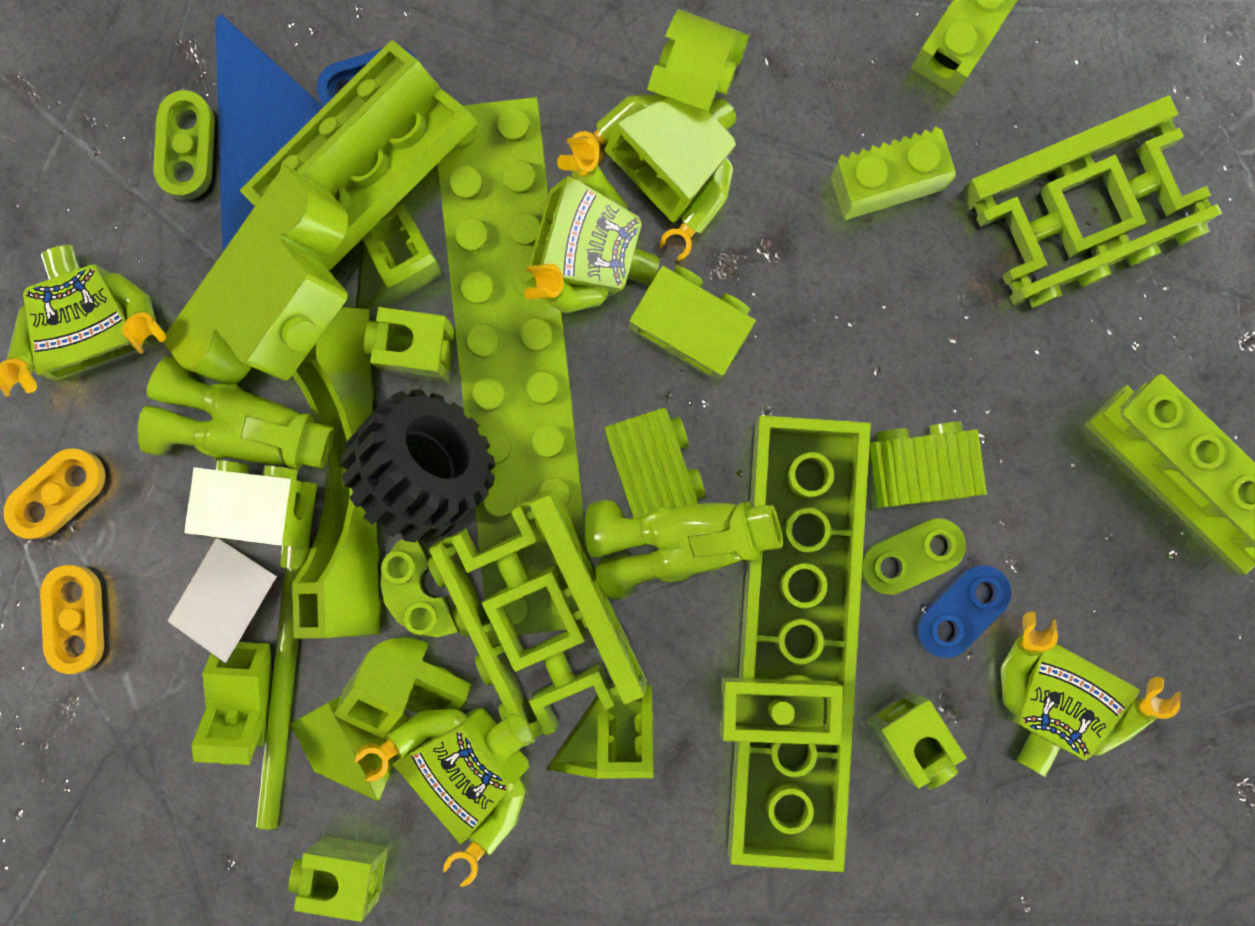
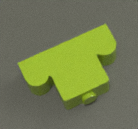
[163,165,348,384]

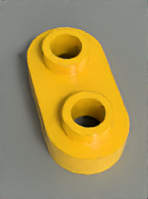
[4,449,105,539]
[40,565,104,674]

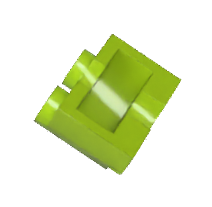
[647,9,750,112]
[380,537,459,637]

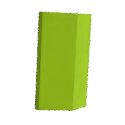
[240,40,478,271]

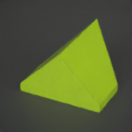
[355,204,445,318]
[545,685,654,779]
[290,696,410,802]

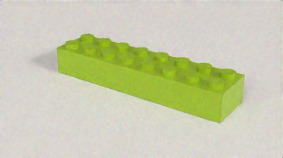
[727,415,871,872]

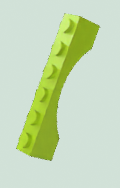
[292,307,382,639]

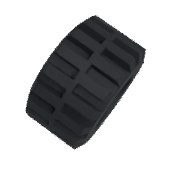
[341,389,495,543]

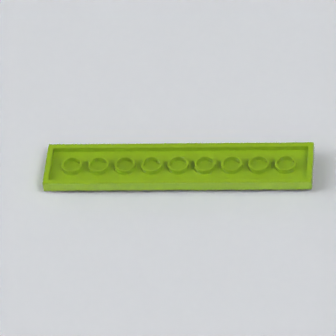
[438,97,589,635]

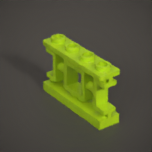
[961,95,1222,308]
[1084,374,1255,575]
[428,486,648,747]

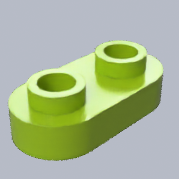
[153,90,215,200]
[862,518,966,595]

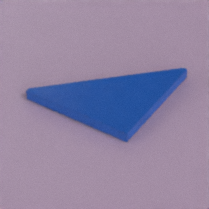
[216,14,323,253]

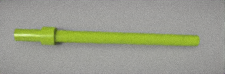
[256,517,313,830]

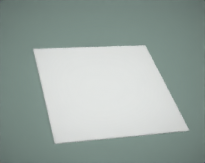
[168,538,277,663]

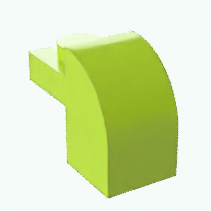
[333,637,471,739]
[191,642,272,765]

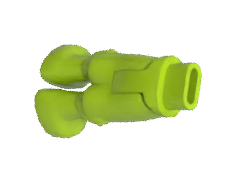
[138,355,334,470]
[585,500,783,600]

